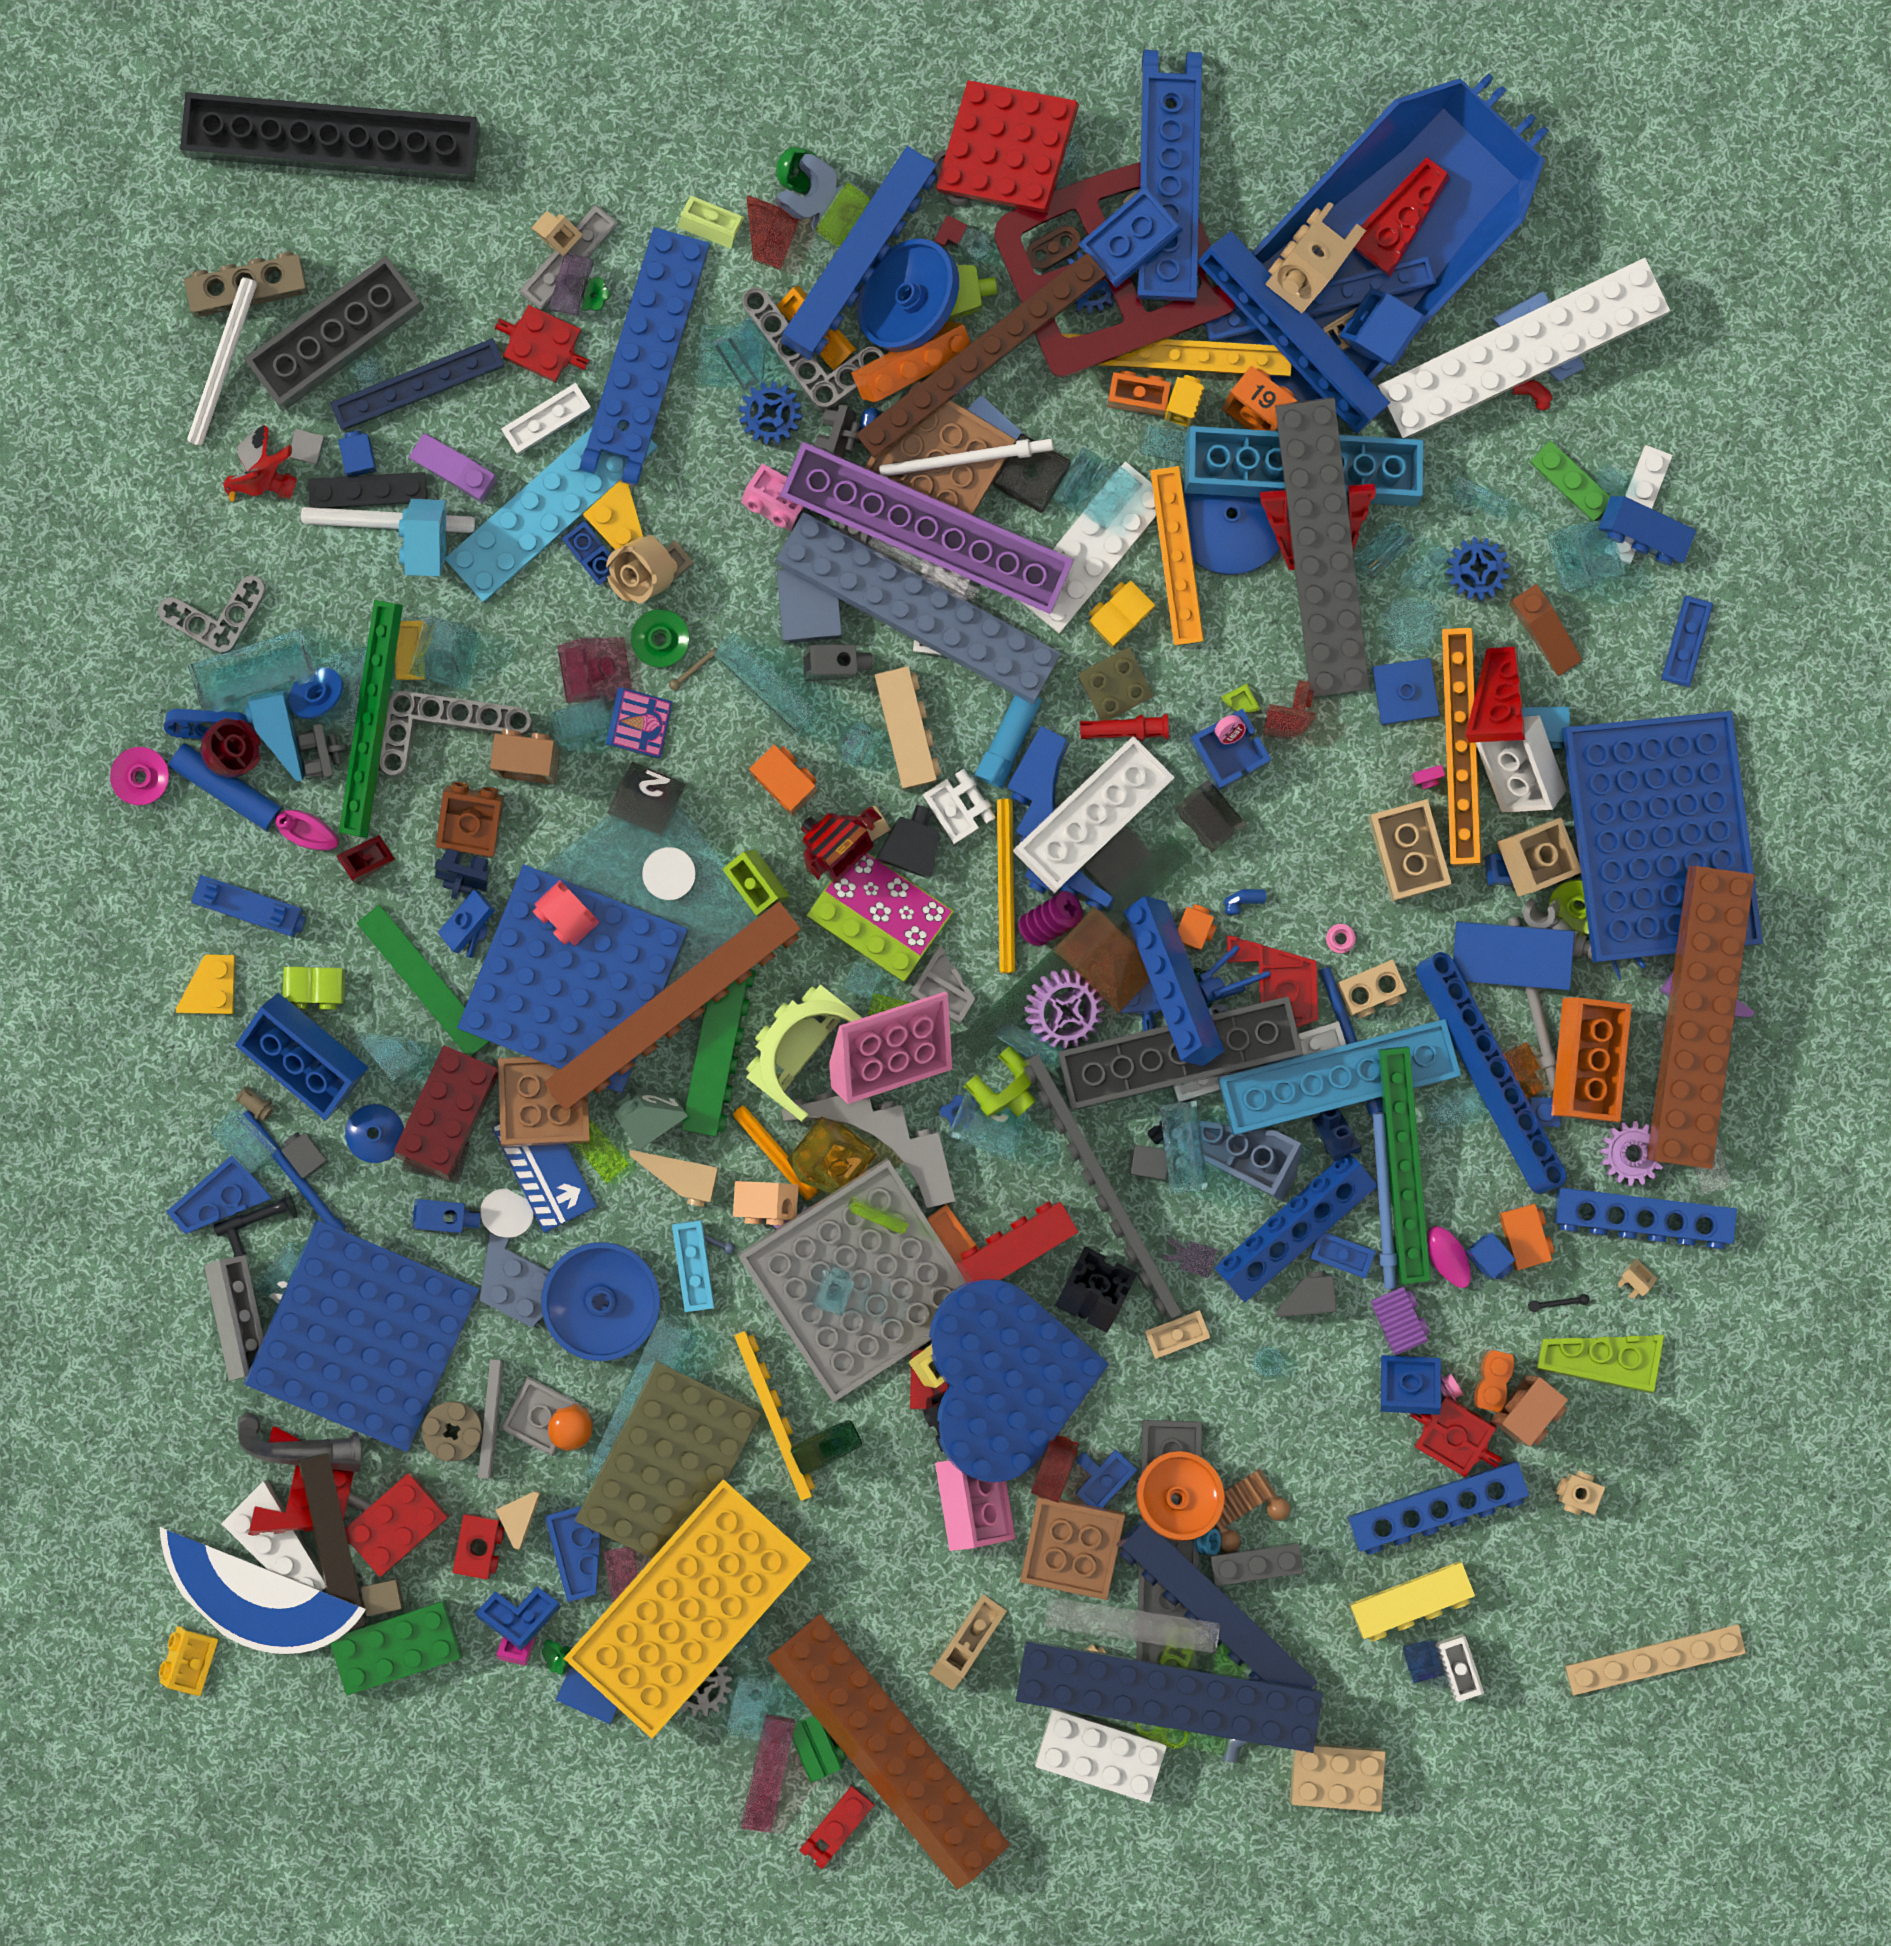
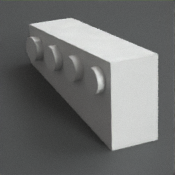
[222,1480,326,1592]

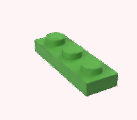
[1529,440,1610,522]

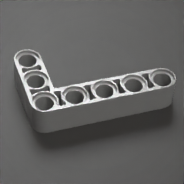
[742,287,884,411]
[380,691,533,778]

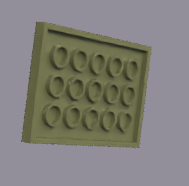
[575,1361,761,1558]

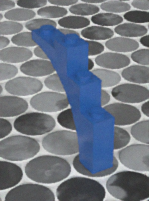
[1007,726,1115,912]

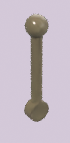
[669,647,719,691]

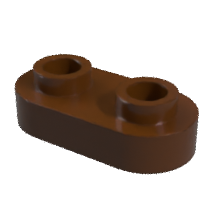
[1026,225,1081,271]

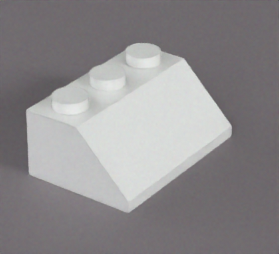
[1476,716,1567,813]

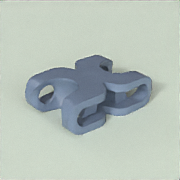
[775,154,872,248]

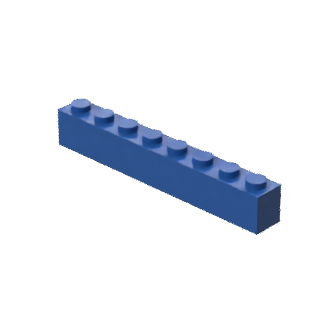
[781,146,937,360]
[1198,231,1390,434]

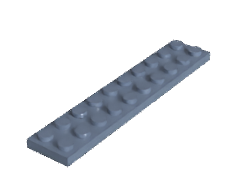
[775,512,1061,704]

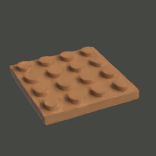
[865,380,1017,515]

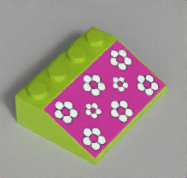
[806,853,954,984]

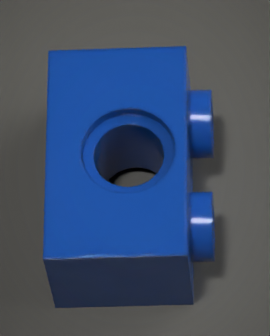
[1465,1232,1516,1279]

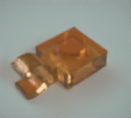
[1503,1042,1544,1098]

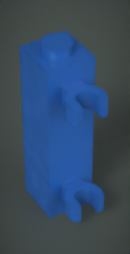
[191,875,306,938]

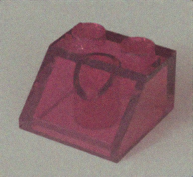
[557,637,632,703]

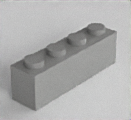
[204,1255,264,1381]

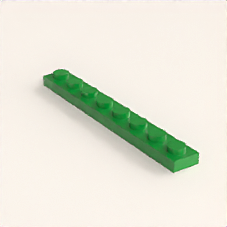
[339,600,403,838]
[1378,1046,1431,1285]

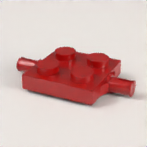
[495,305,590,383]
[1409,1395,1502,1478]

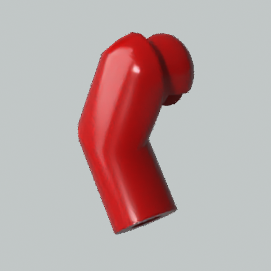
[1513,380,1553,410]

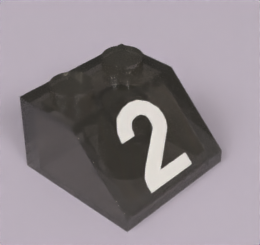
[607,762,687,839]

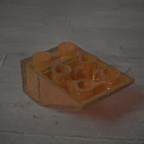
[1054,907,1150,1013]

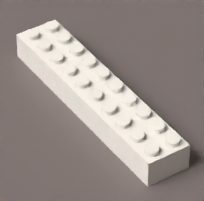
[1377,258,1670,439]

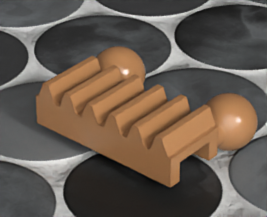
[1213,1468,1291,1553]

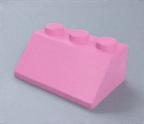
[935,1460,1016,1551]

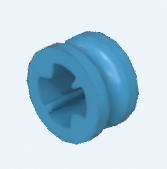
[1194,1528,1221,1555]

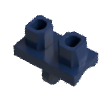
[435,848,488,900]
[1312,1108,1361,1162]

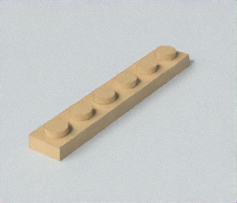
[1565,1624,1746,1695]

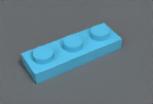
[672,1220,715,1312]

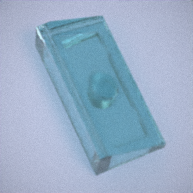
[211,1108,277,1174]

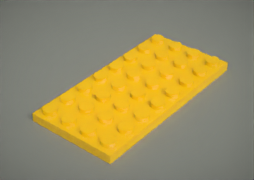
[563,1479,812,1739]

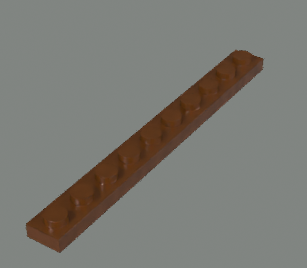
[856,252,1106,459]

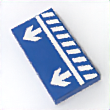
[492,1123,597,1233]

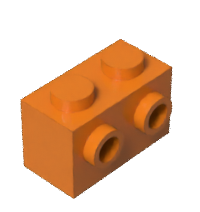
[1107,370,1171,417]

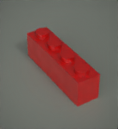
[955,1200,1078,1282]

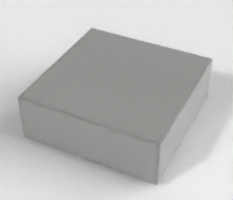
[289,429,325,465]

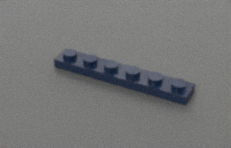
[330,338,505,431]

